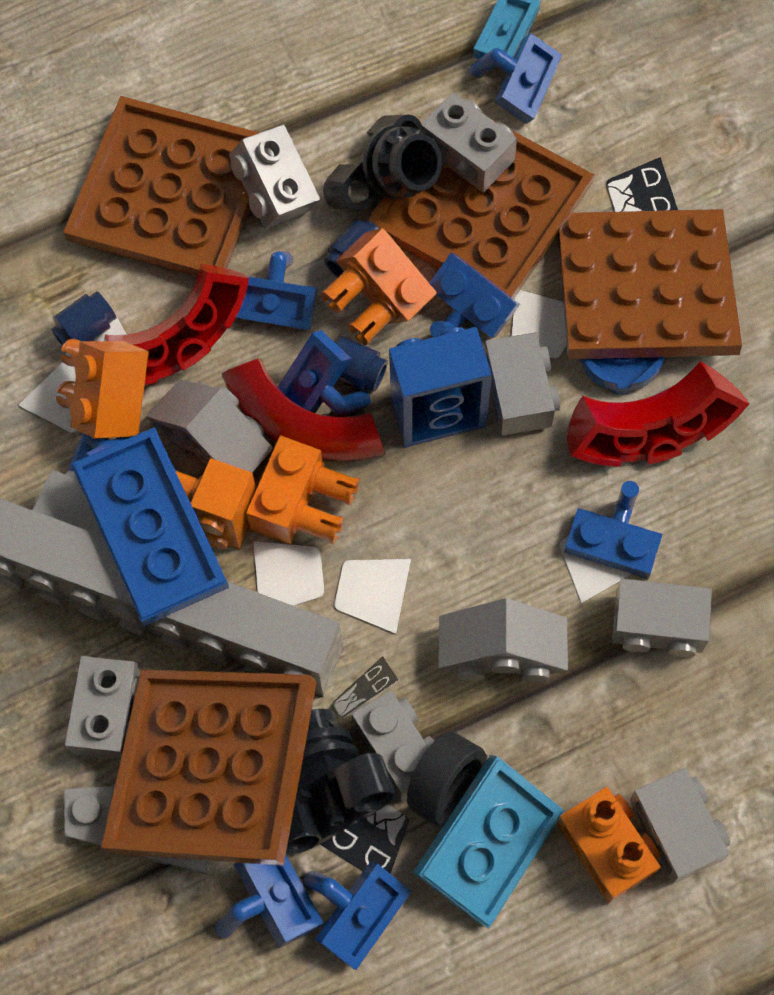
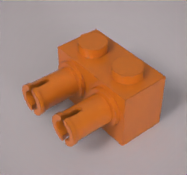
[320,228,437,345]
[56,339,149,438]
[246,436,360,545]
[176,458,256,550]
[557,787,661,904]

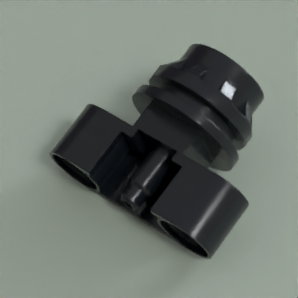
[323,114,442,210]
[286,709,396,854]

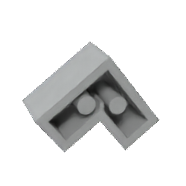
[146,379,273,473]
[439,598,568,682]

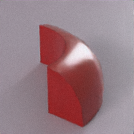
[104,264,249,385]
[221,358,386,461]
[567,361,750,467]

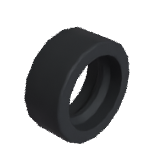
[407,732,487,827]

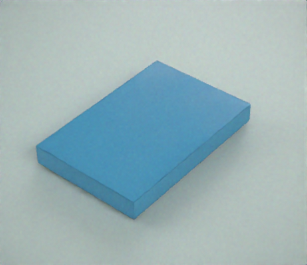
[413,755,564,929]

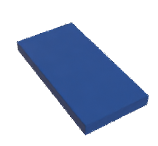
[71,427,229,626]

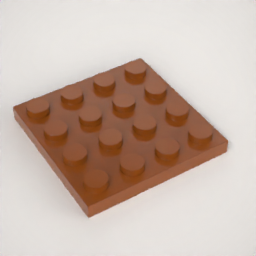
[63,96,260,276]
[368,120,595,299]
[558,209,742,359]
[101,670,317,866]

